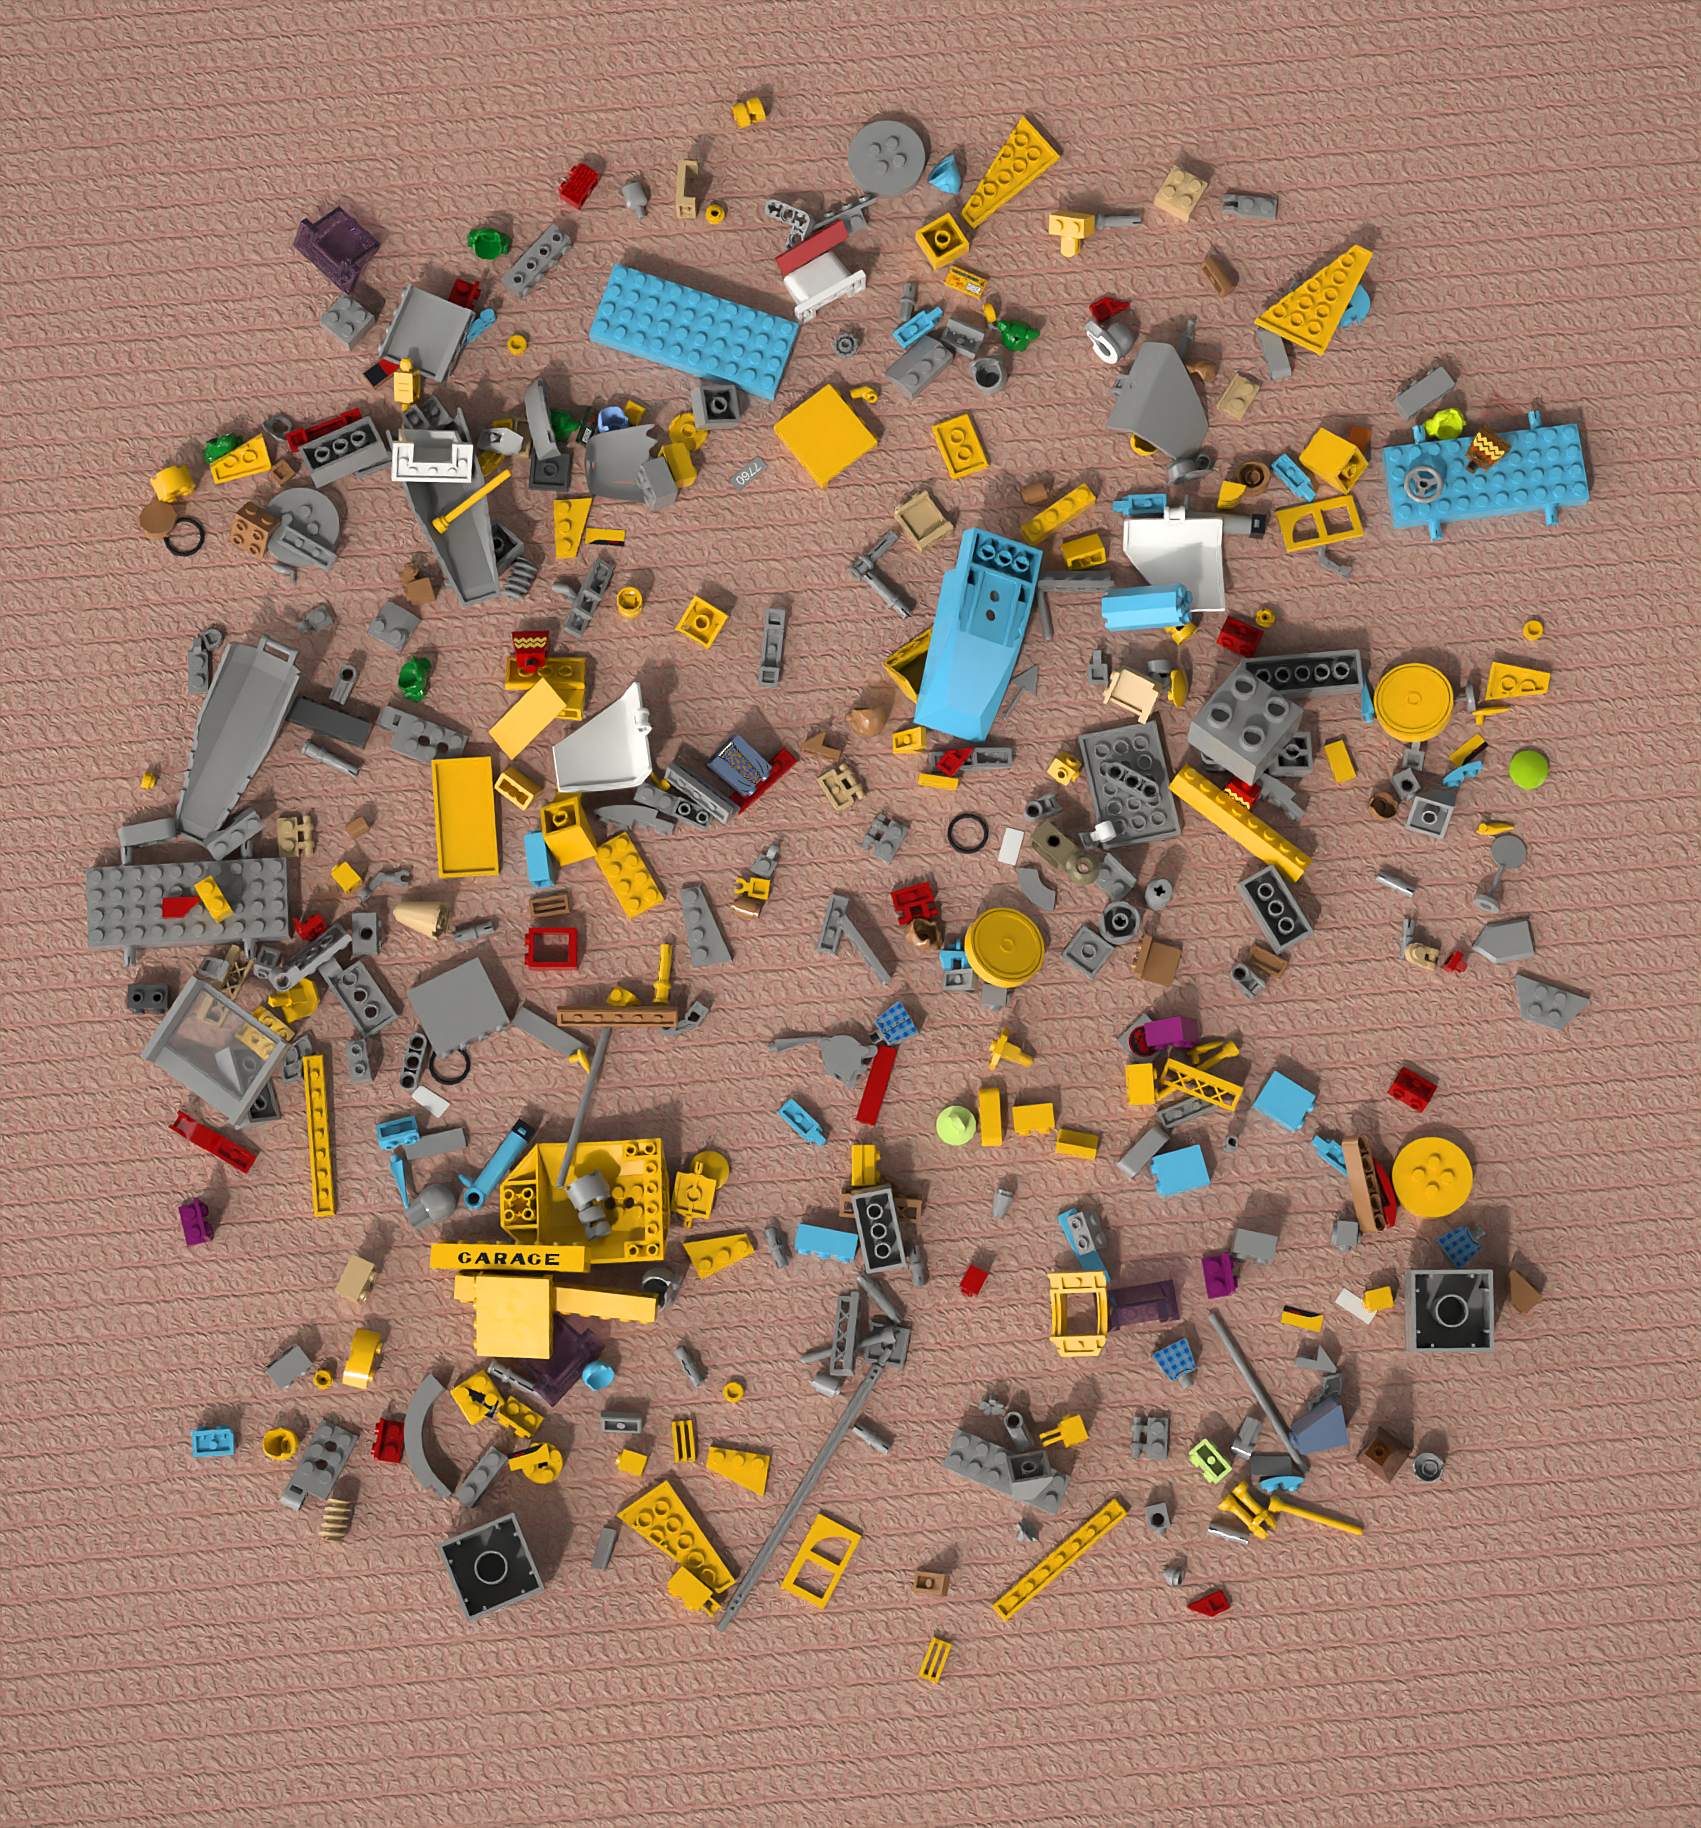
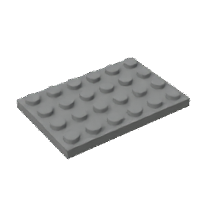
[1078,721,1181,851]

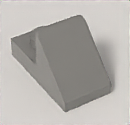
[942,968,978,993]
[1294,1345,1336,1374]

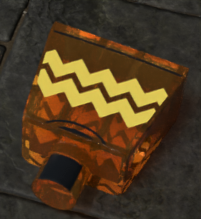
[1465,424,1512,474]

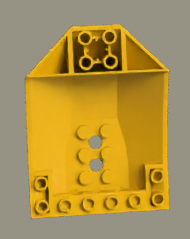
[500,1138,670,1264]

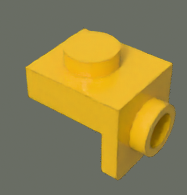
[605,985,642,1006]

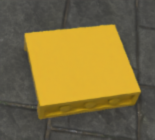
[774,384,878,490]
[473,1271,553,1359]

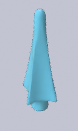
[1361,671,1376,723]
[389,1154,409,1208]

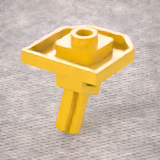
[268,977,320,1024]
[988,1027,1033,1070]

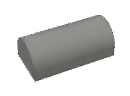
[601,1411,643,1434]

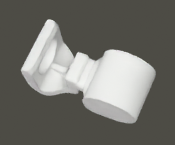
[1077,820,1117,851]

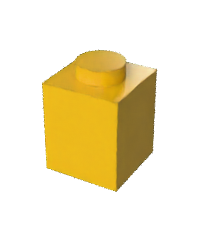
[330,861,363,895]
[1361,1286,1394,1313]
[615,1449,648,1477]

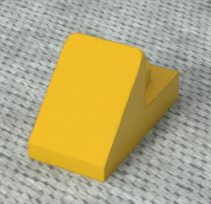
[892,727,927,754]

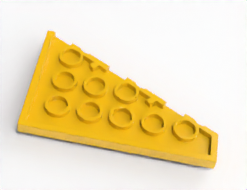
[1254,245,1373,356]

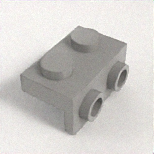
[939,317,986,359]
[1067,1209,1108,1255]

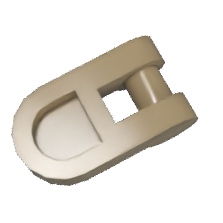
[1405,943,1440,971]

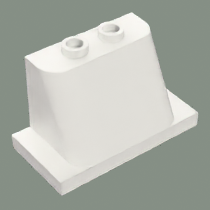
[784,251,866,326]
[391,429,473,483]

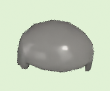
[1412,1452,1444,1483]

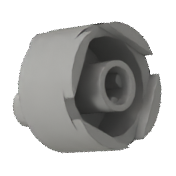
[1099,901,1140,945]
[564,1169,611,1211]

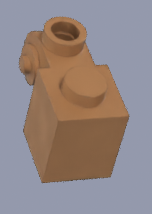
[399,564,436,607]

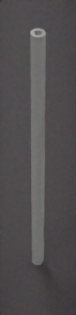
[556,1027,611,1188]
[1208,1313,1309,1475]

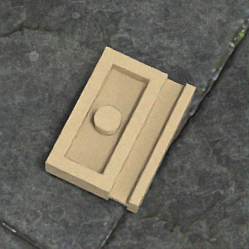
[1216,373,1261,421]

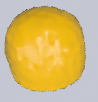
[262,1428,299,1460]

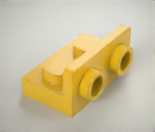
[496,1395,544,1439]

